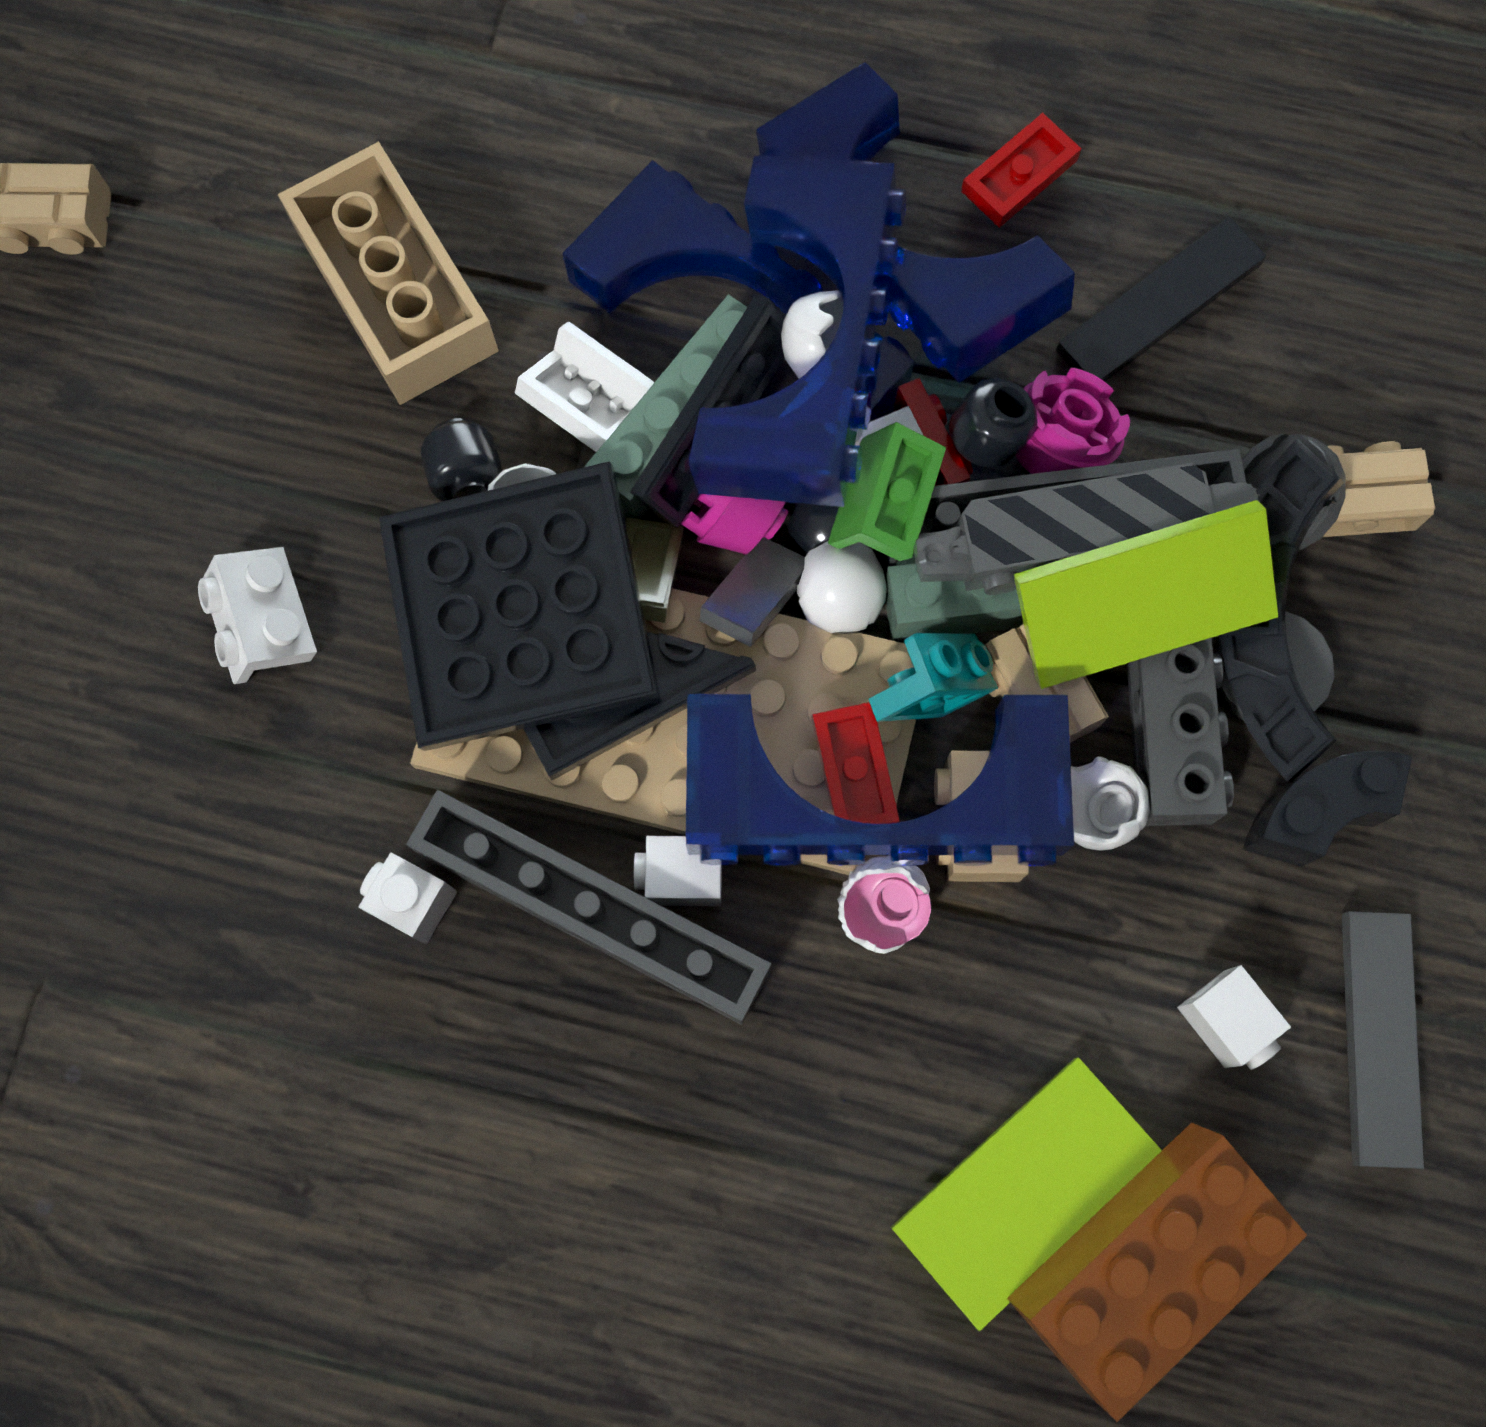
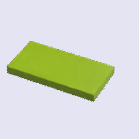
[1013,500,1278,689]
[890,1057,1162,1331]

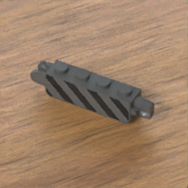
[913,463,1260,595]

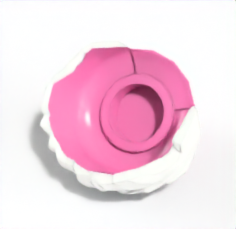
[837,855,931,954]

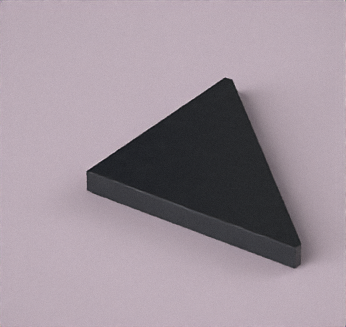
[524,632,756,781]

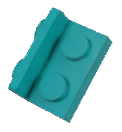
[868,633,998,722]

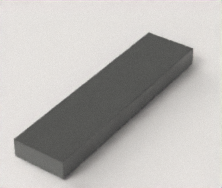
[1342,911,1424,1169]

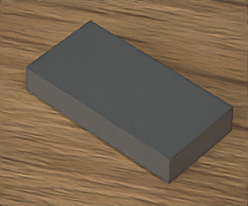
[699,537,805,647]

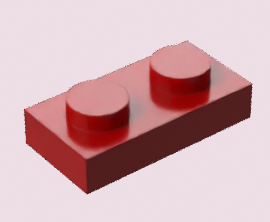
[961,113,1082,228]
[893,378,973,486]
[811,702,900,836]

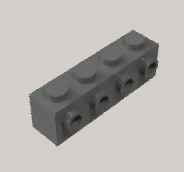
[1127,638,1234,826]

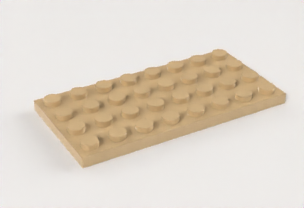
[410,588,916,875]

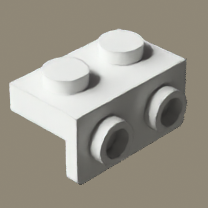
[515,322,654,452]
[198,547,317,684]

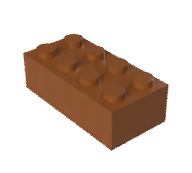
[1007,1122,1307,1422]

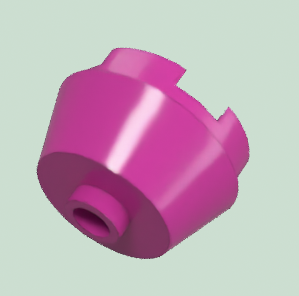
[1016,368,1130,474]
[681,435,793,554]

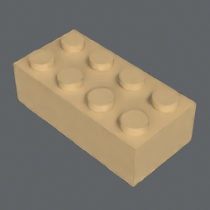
[278,142,499,405]

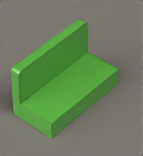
[828,422,946,561]

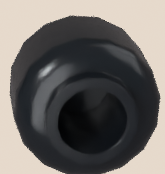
[949,378,1038,468]
[420,418,502,501]

